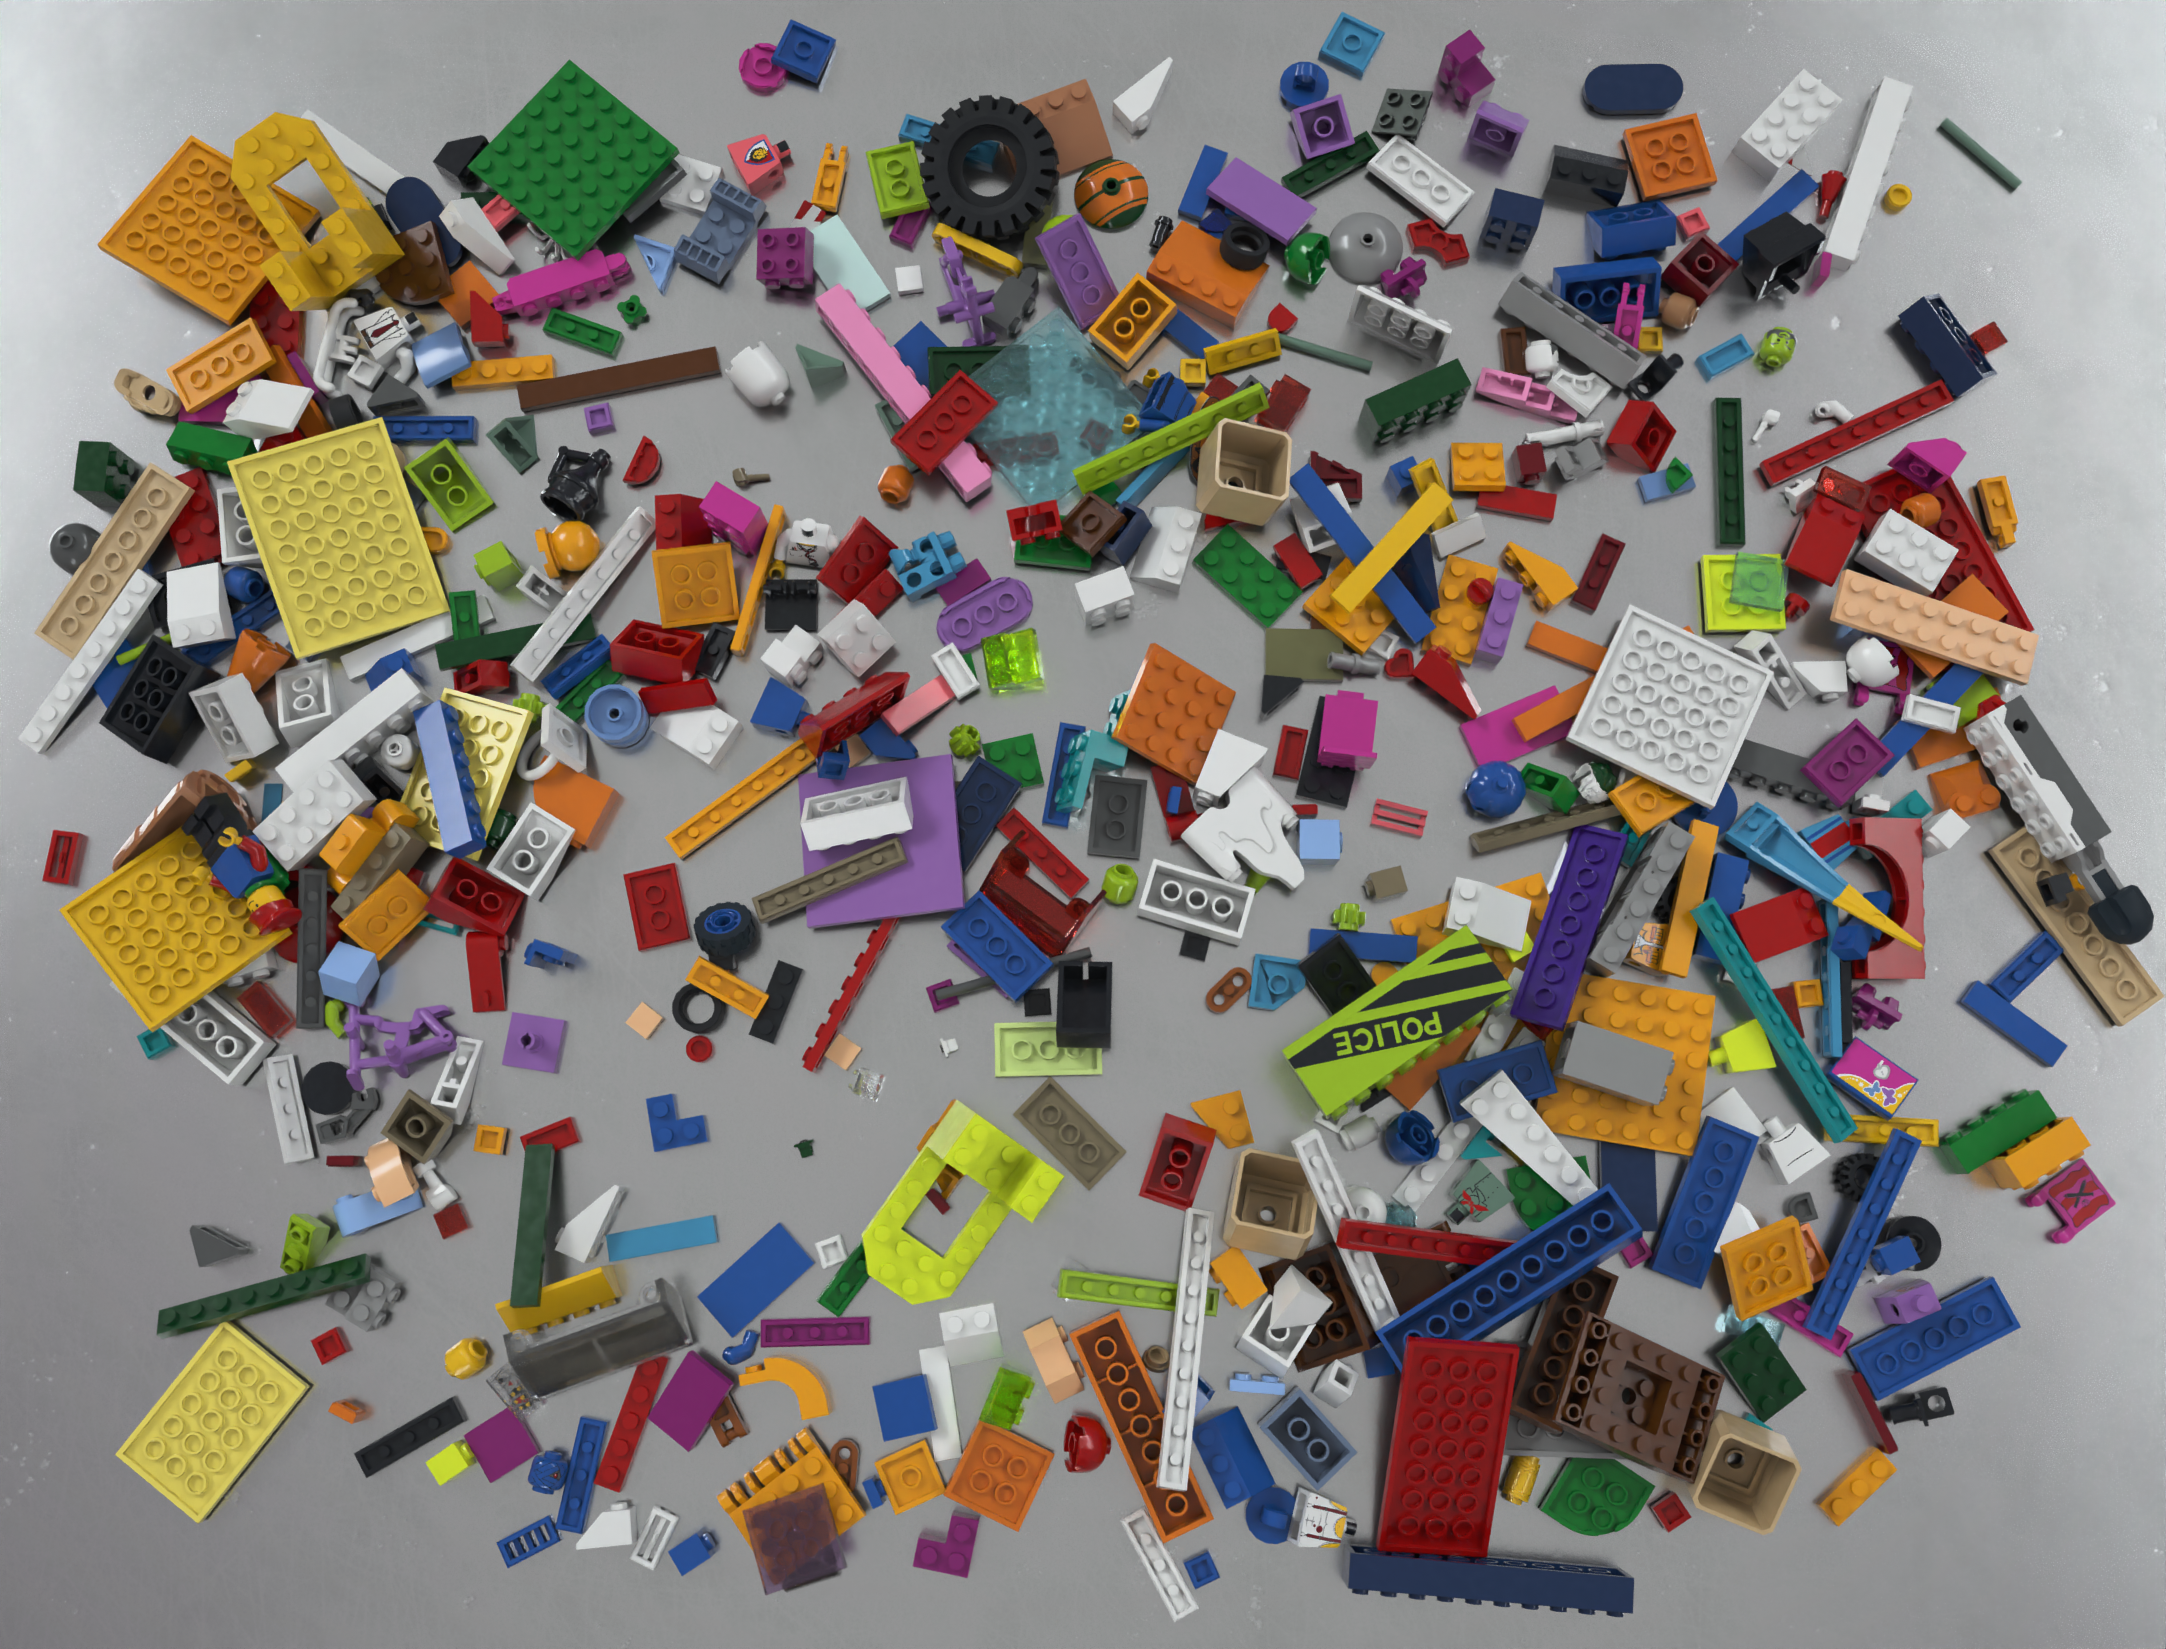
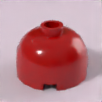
[1064,1415,1111,1473]

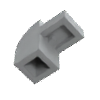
[1555,437,1609,480]

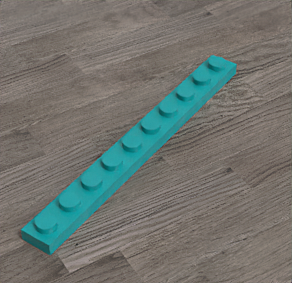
[1690,897,1858,1144]

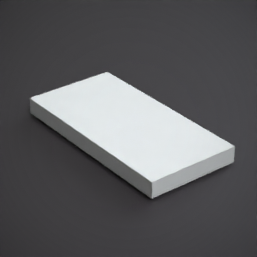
[1366,135,1475,228]

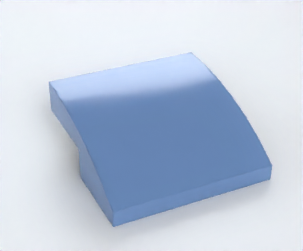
[411,322,472,389]

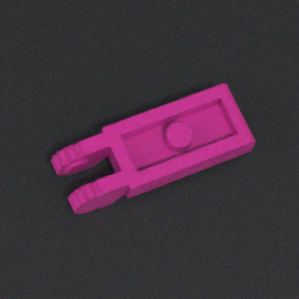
[1613,283,1646,349]

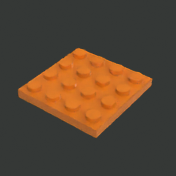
[1111,643,1236,785]

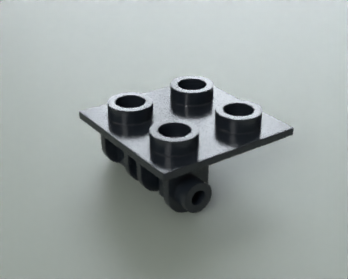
[763,579,817,630]

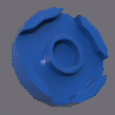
[1279,62,1329,109]
[1245,1486,1296,1544]

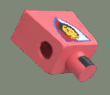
[727,134,791,195]

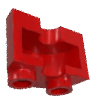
[1006,499,1063,545]

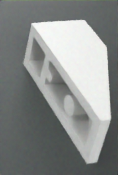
[1113,57,1173,134]
[439,197,515,275]
[1734,630,1807,710]
[430,1036,484,1125]
[555,1185,625,1263]

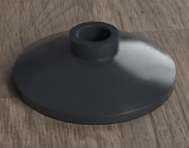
[1886,1216,1941,1271]

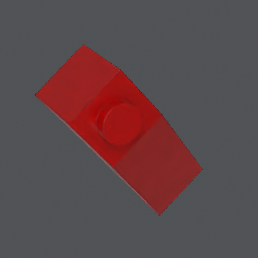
[1412,644,1482,720]

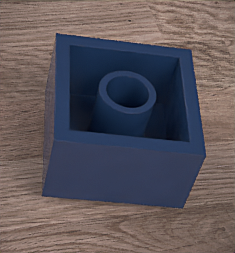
[1479,188,1545,250]

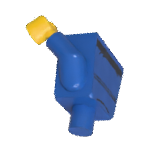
[1122,368,1196,435]

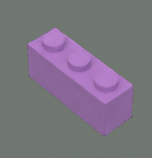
[1473,577,1524,664]

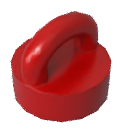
[1466,578,1494,605]
[1784,593,1810,620]

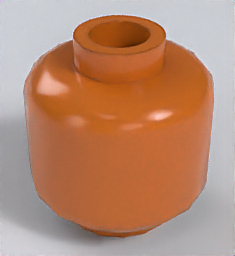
[877,465,914,504]
[1900,493,1941,528]

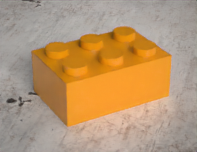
[1088,272,1177,370]
[1985,1116,2091,1190]

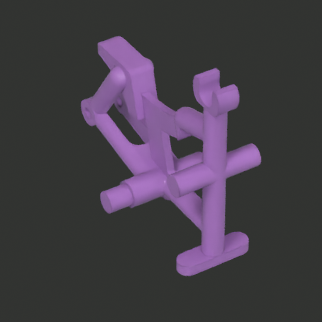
[936,236,996,346]
[343,999,458,1091]

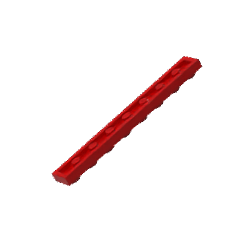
[1759,379,1954,486]
[802,917,900,1073]
[1336,1218,1517,1266]

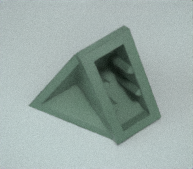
[795,344,847,389]
[486,415,539,474]

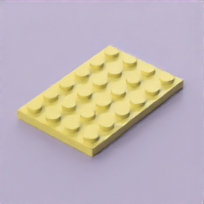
[400,687,534,861]
[115,1321,310,1524]

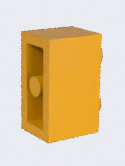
[1209,1247,1268,1309]

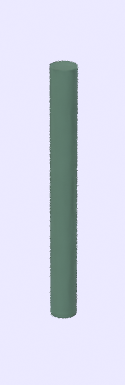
[1940,118,2023,190]
[1278,333,1373,371]

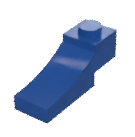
[1830,890,1892,961]

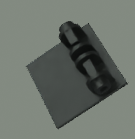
[1372,88,1433,144]

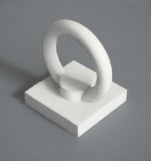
[516,703,587,781]

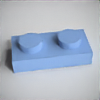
[1228,1373,1285,1395]

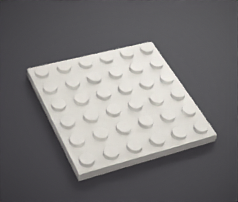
[1566,604,1774,809]

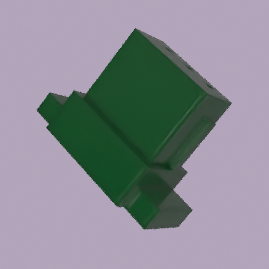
[794,1139,814,1158]

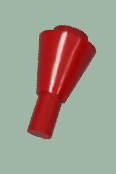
[1818,170,1847,219]

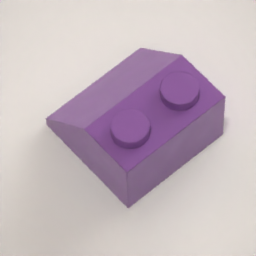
[1290,94,1355,160]
[1468,101,1530,157]

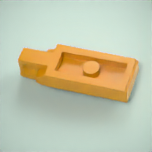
[1977,475,2019,549]

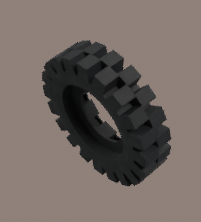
[920,95,1060,241]

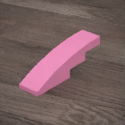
[1476,367,1578,424]

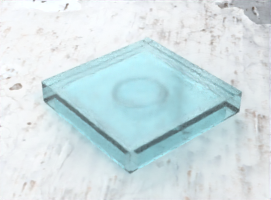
[1729,552,1789,612]

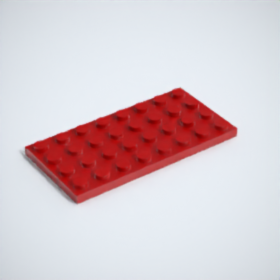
[1842,469,2035,674]
[1376,1336,1520,1557]

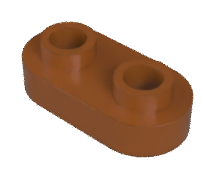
[1206,967,1252,1013]
[830,1439,859,1492]

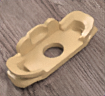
[114,368,181,417]

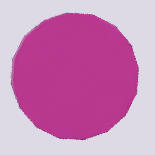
[739,43,788,92]

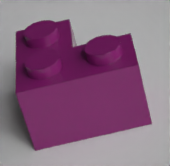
[1438,30,1496,108]
[913,1510,981,1578]

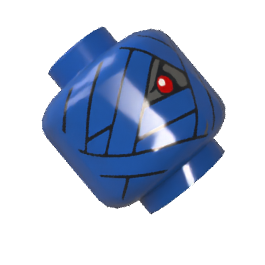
[528,1450,568,1495]

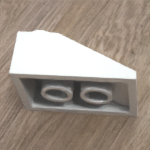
[223,379,314,440]
[167,562,236,648]
[275,658,341,748]
[650,705,743,770]
[486,802,576,901]
[1442,877,1532,952]

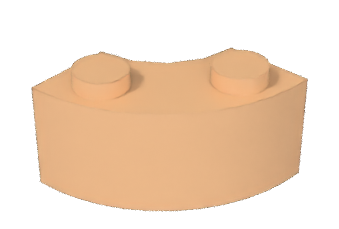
[364,1138,419,1208]
[1023,1318,1085,1404]

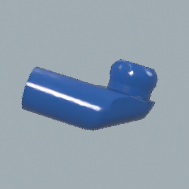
[722,1330,759,1365]

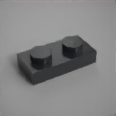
[695,622,735,680]

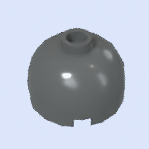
[49,522,101,575]

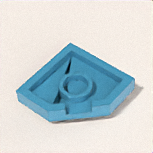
[1248,954,1306,1011]

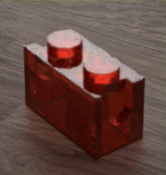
[1257,374,1311,432]

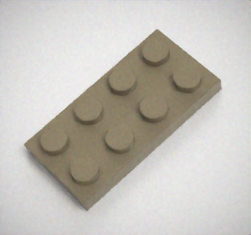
[1012,1076,1127,1191]

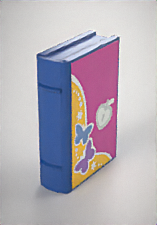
[1825,1036,1919,1121]

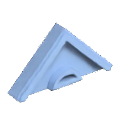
[634,234,676,293]

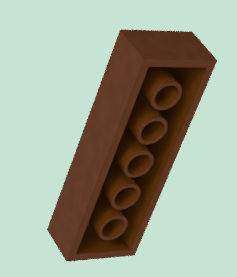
[1510,1266,1619,1434]

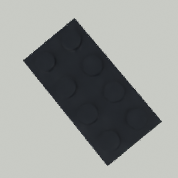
[1295,696,1356,809]

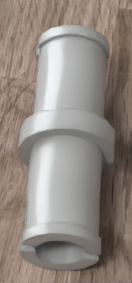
[1327,652,1382,676]

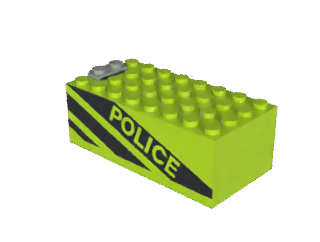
[1282,925,1513,1121]

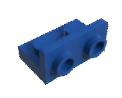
[524,939,578,969]

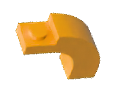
[738,1356,832,1420]

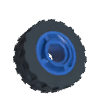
[694,902,756,957]

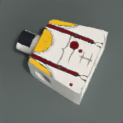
[1287,1487,1357,1548]

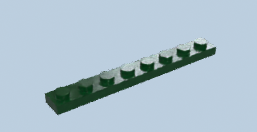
[156,1253,371,1339]

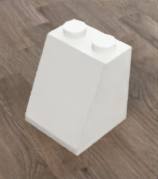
[1193,729,1268,807]

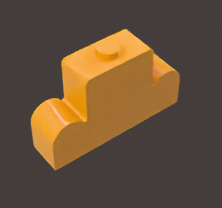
[319,799,420,895]

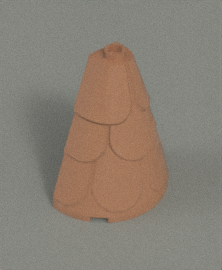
[112,769,260,872]

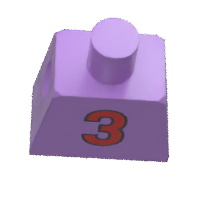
[1874,1279,1942,1324]

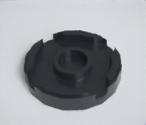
[301,1061,357,1115]

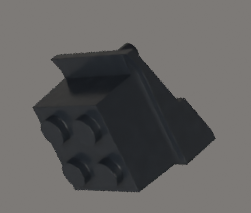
[1742,211,1826,301]

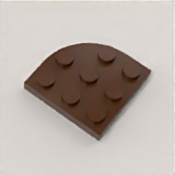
[375,221,455,305]

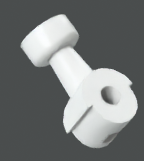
[413,1159,458,1211]

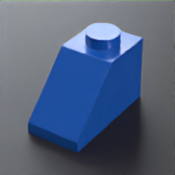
[365,648,423,692]

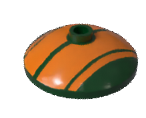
[1074,159,1149,231]

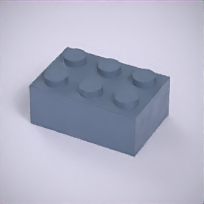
[1257,1386,1358,1491]

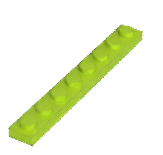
[1072,382,1270,495]

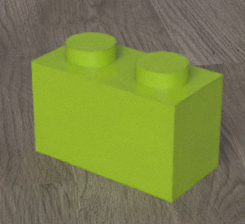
[473,541,524,592]

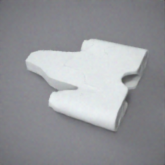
[1180,767,1304,890]

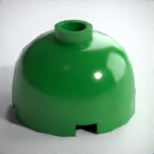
[1284,232,1330,285]

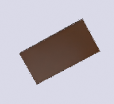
[1499,327,1531,377]

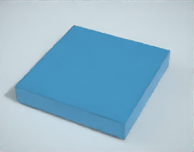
[1319,12,1385,77]

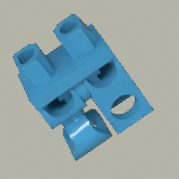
[889,531,967,602]

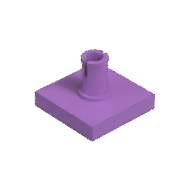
[502,1012,567,1074]

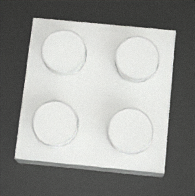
[659,154,724,215]

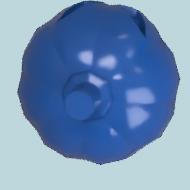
[1466,761,1526,818]

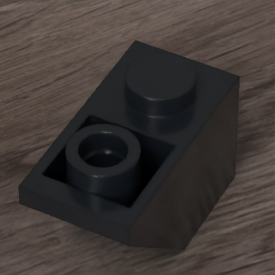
[433,135,489,188]

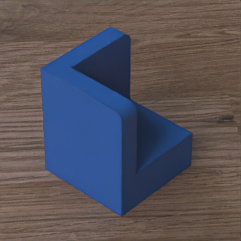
[816,740,850,780]

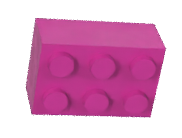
[699,481,768,556]

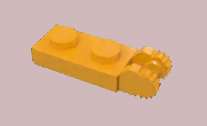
[811,143,848,212]

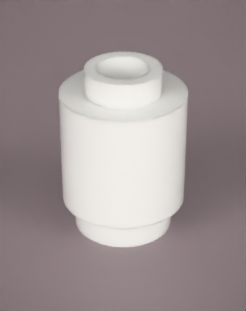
[1339,1114,1381,1151]

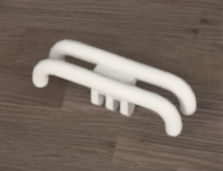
[313,298,365,399]

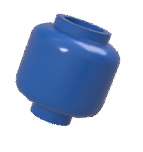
[224,566,264,603]

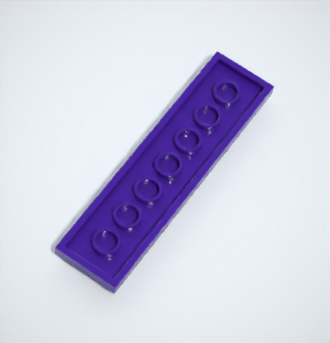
[1510,825,1629,1032]

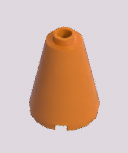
[227,628,291,694]

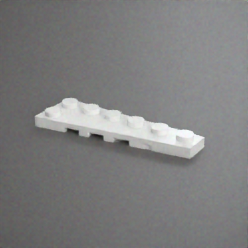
[1459,1069,1598,1206]

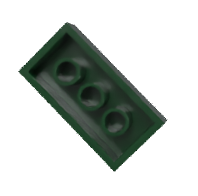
[1359,358,1472,444]

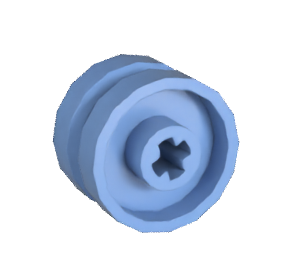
[584,684,649,748]

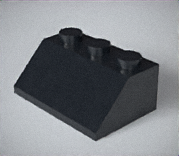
[1544,145,1629,207]

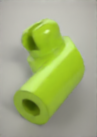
[325,999,347,1039]

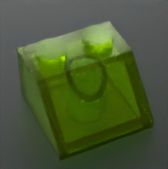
[979,1362,1035,1430]

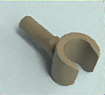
[732,468,770,487]

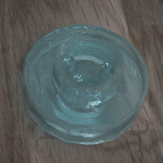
[1386,1201,1417,1227]

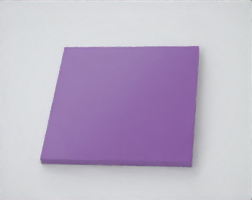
[798,754,965,929]

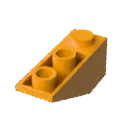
[1503,542,1578,612]

